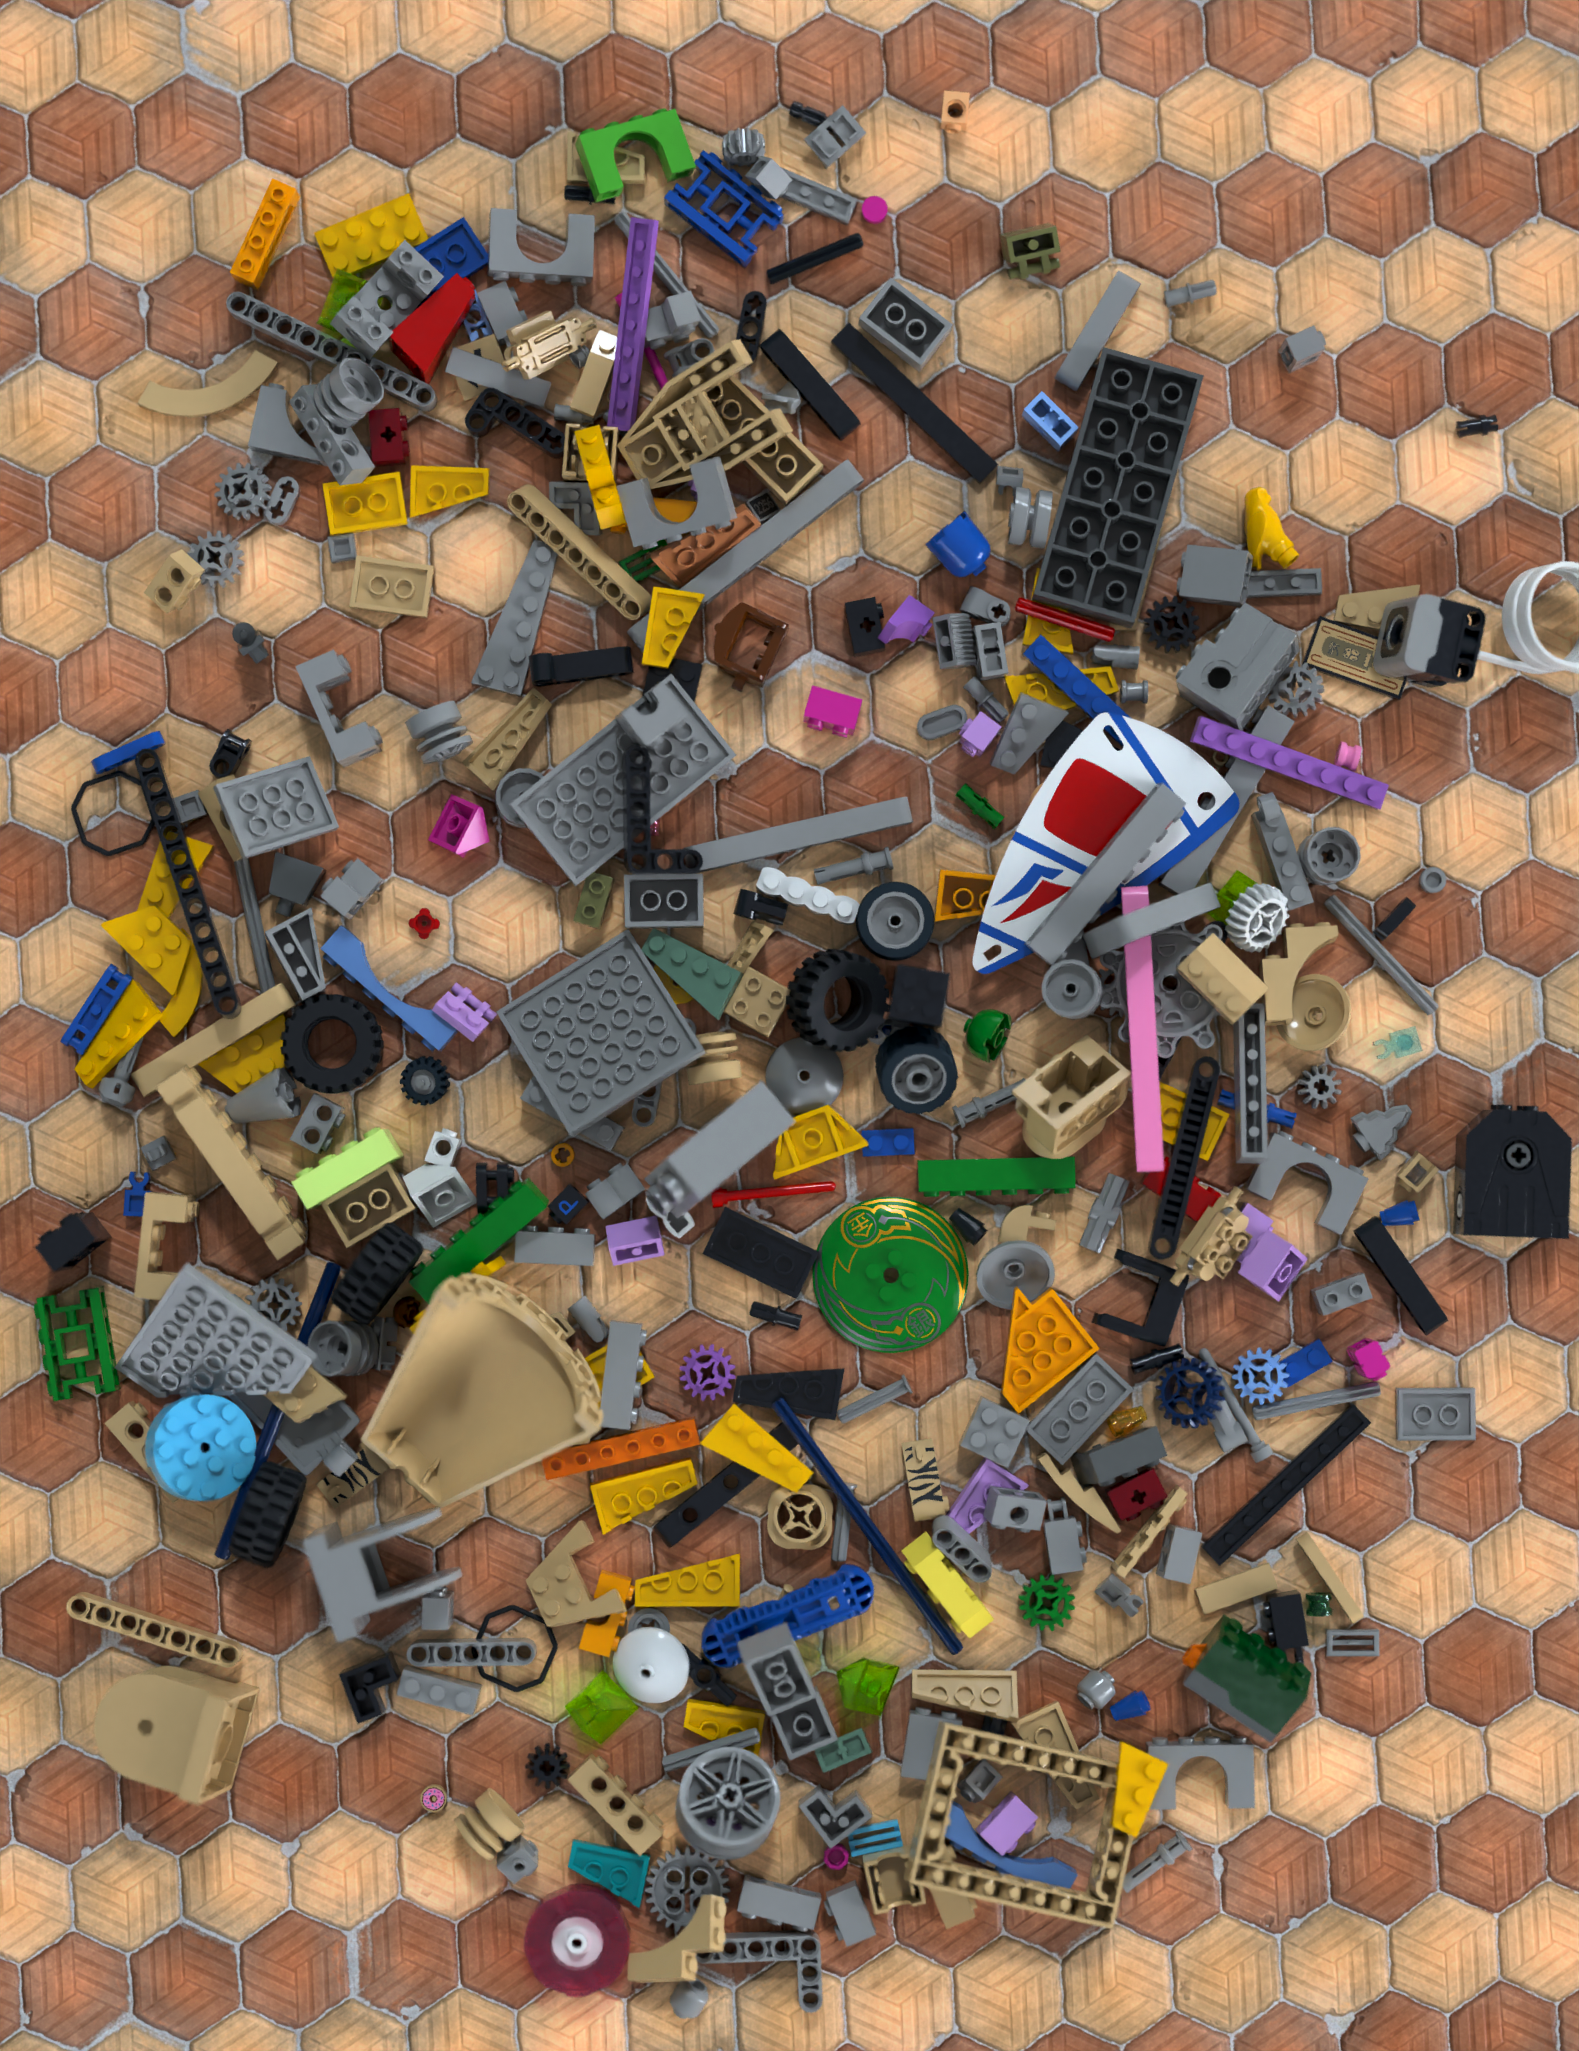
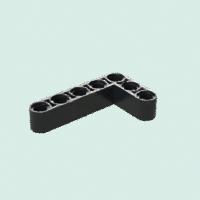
[622,744,703,874]

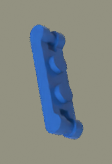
[61,964,134,1056]

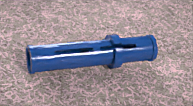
[1217,1089,1297,1129]

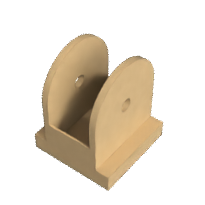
[94,1665,260,1805]

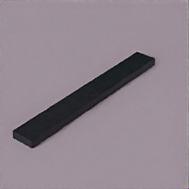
[831,323,998,484]
[1201,1403,1371,1566]

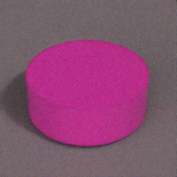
[862,196,888,224]

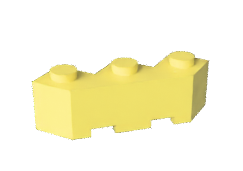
[901,1532,994,1639]

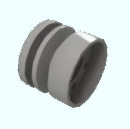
[314,357,384,428]
[405,701,473,764]
[1297,827,1361,886]
[308,1321,379,1376]

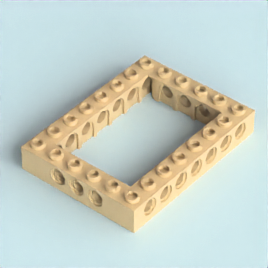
[904,1721,1133,1929]

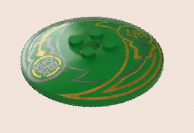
[813,1197,969,1353]

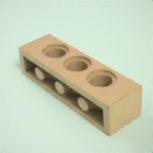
[105,1401,179,1503]
[568,1753,664,1856]

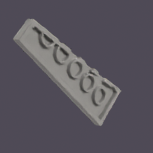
[471,539,558,697]

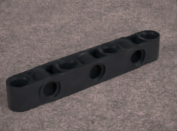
[653,1422,798,1548]

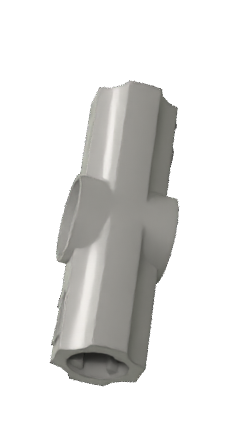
[1079,1173,1130,1253]

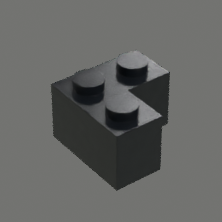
[339,1651,401,1724]

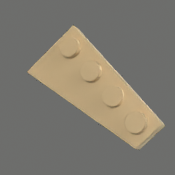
[912,1669,1018,1723]

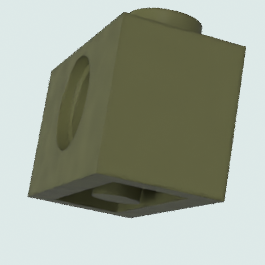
[573,872,615,930]

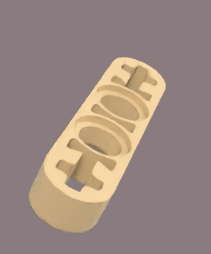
[1296,1532,1364,1624]

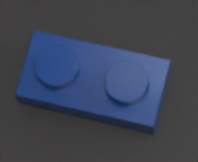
[861,1128,915,1157]
[1278,1338,1333,1388]

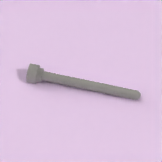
[1199,1348,1274,1463]

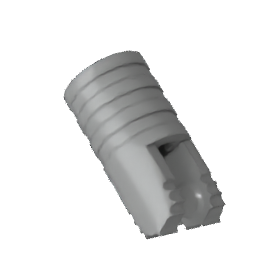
[1090,644,1140,670]
[567,1295,609,1343]

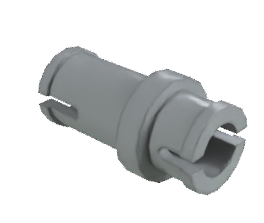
[554,404,595,425]

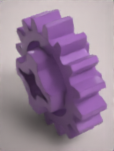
[680,1344,736,1401]

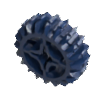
[1155,1358,1225,1429]

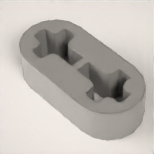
[265,476,300,525]

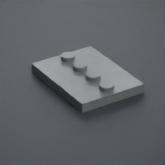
[213,756,339,859]

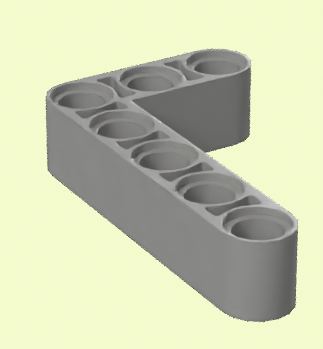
[1083,882,1221,959]
[696,1930,822,2013]

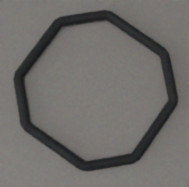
[71,771,155,856]
[471,1605,558,1692]

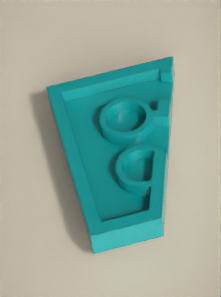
[568,1839,650,1909]

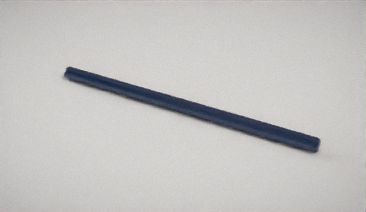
[215,1262,341,1560]
[772,1398,963,1655]

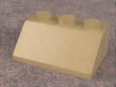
[1176,933,1269,1026]

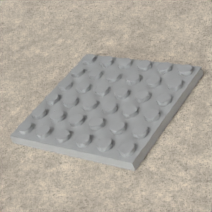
[496,929,706,1138]

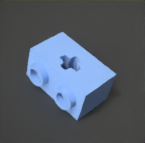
[1022,391,1079,452]

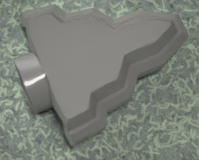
[1350,1105,1412,1161]

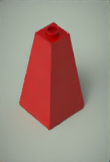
[389,273,475,384]

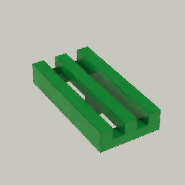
[619,539,668,582]

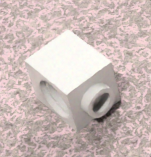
[424,1128,462,1167]

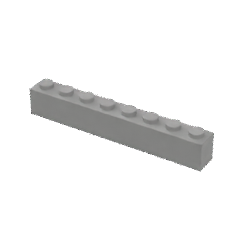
[1158,705,1295,895]
[1024,783,1186,965]

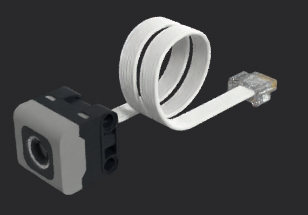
[1373,561,1579,688]

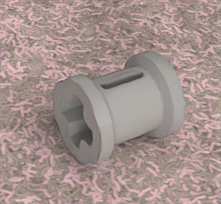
[1120,680,1148,704]

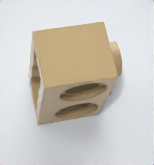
[144,549,205,613]

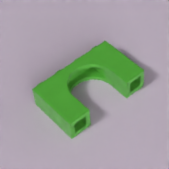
[575,108,696,203]

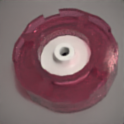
[524,1884,631,1997]

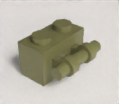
[999,223,1061,280]

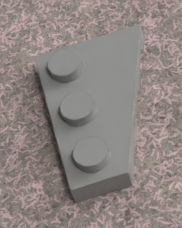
[990,692,1069,775]

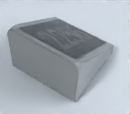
[745,490,781,526]

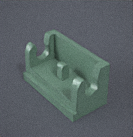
[814,1728,873,1773]

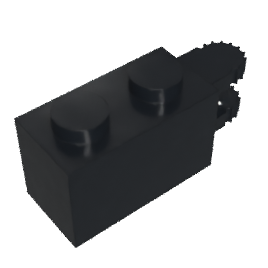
[1263,1590,1309,1665]

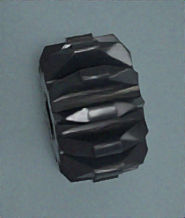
[525,1743,570,1789]

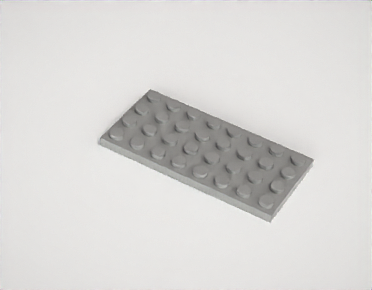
[509,674,736,886]

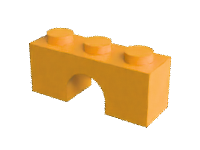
[579,1569,635,1657]

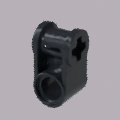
[209,729,252,779]

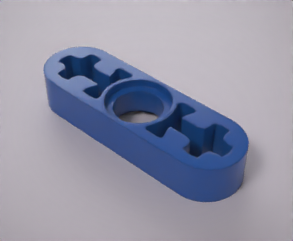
[91,731,165,774]

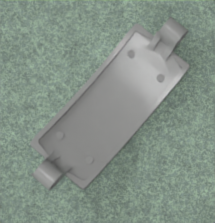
[228,1294,360,1477]

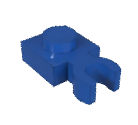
[123,1172,153,1217]

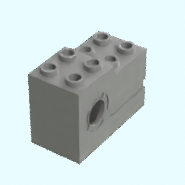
[1176,602,1300,731]

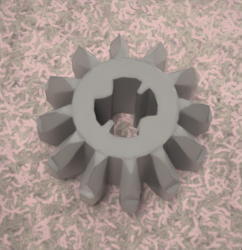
[722,127,765,167]
[1297,1065,1342,1109]

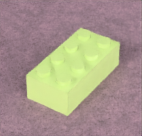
[291,1127,404,1210]

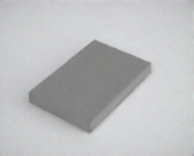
[1395,1387,1476,1441]

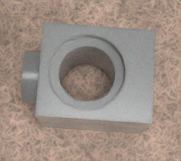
[745,156,792,199]

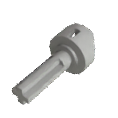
[98,1037,144,1107]

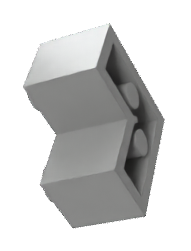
[644,291,701,350]
[321,858,384,920]
[799,1784,873,1849]

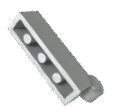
[1251,792,1314,912]

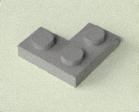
[549,481,602,535]

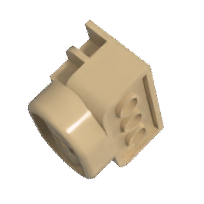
[1012,1035,1132,1159]

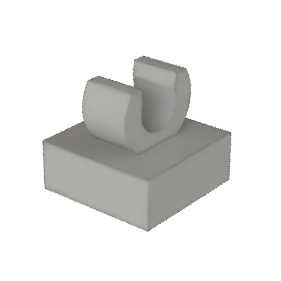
[996,466,1023,496]
[141,1136,177,1171]

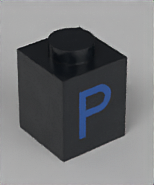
[548,1184,590,1224]

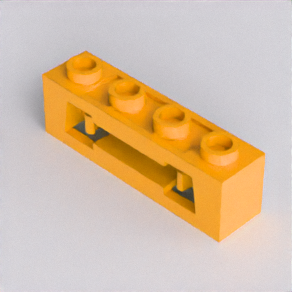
[230,178,300,290]

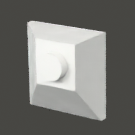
[403,1164,477,1228]

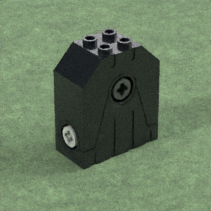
[1453,1105,1572,1239]

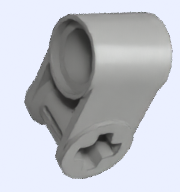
[664,338,715,378]
[960,586,1011,627]

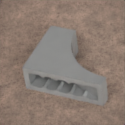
[248,383,328,467]

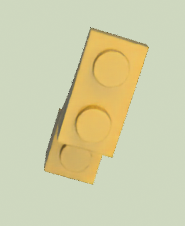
[574,425,626,530]

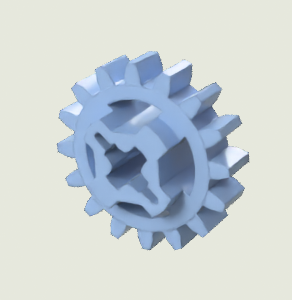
[1232,1347,1290,1405]

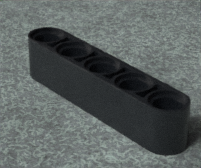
[759,329,861,441]
[1354,1216,1448,1336]

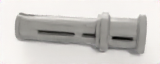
[814,847,894,885]
[952,1078,1025,1128]
[1122,1830,1193,1893]

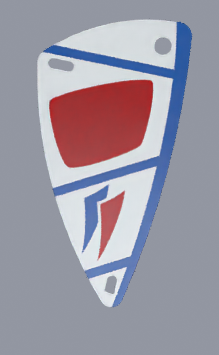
[972,713,1240,974]

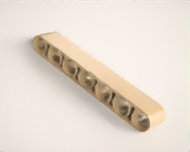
[507,484,652,620]
[131,983,296,1097]
[66,1592,243,1668]

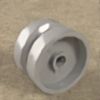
[1008,487,1053,549]
[495,768,544,828]
[1042,959,1104,1020]

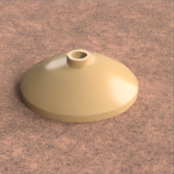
[1276,974,1351,1051]

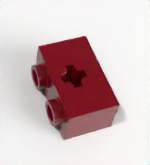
[368,408,410,467]
[1105,1467,1168,1522]

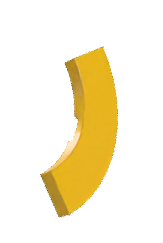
[159,928,203,1038]

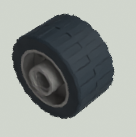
[875,1026,958,1114]

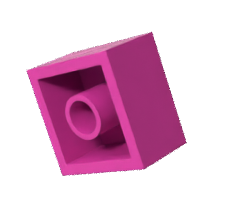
[803,685,863,738]

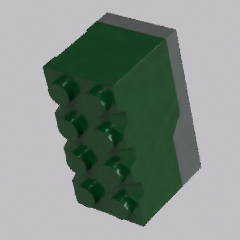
[1182,1615,1311,1743]

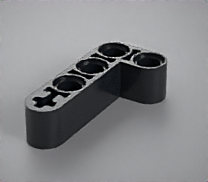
[465,388,565,459]
[529,646,634,687]

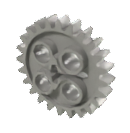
[645,1845,730,1932]

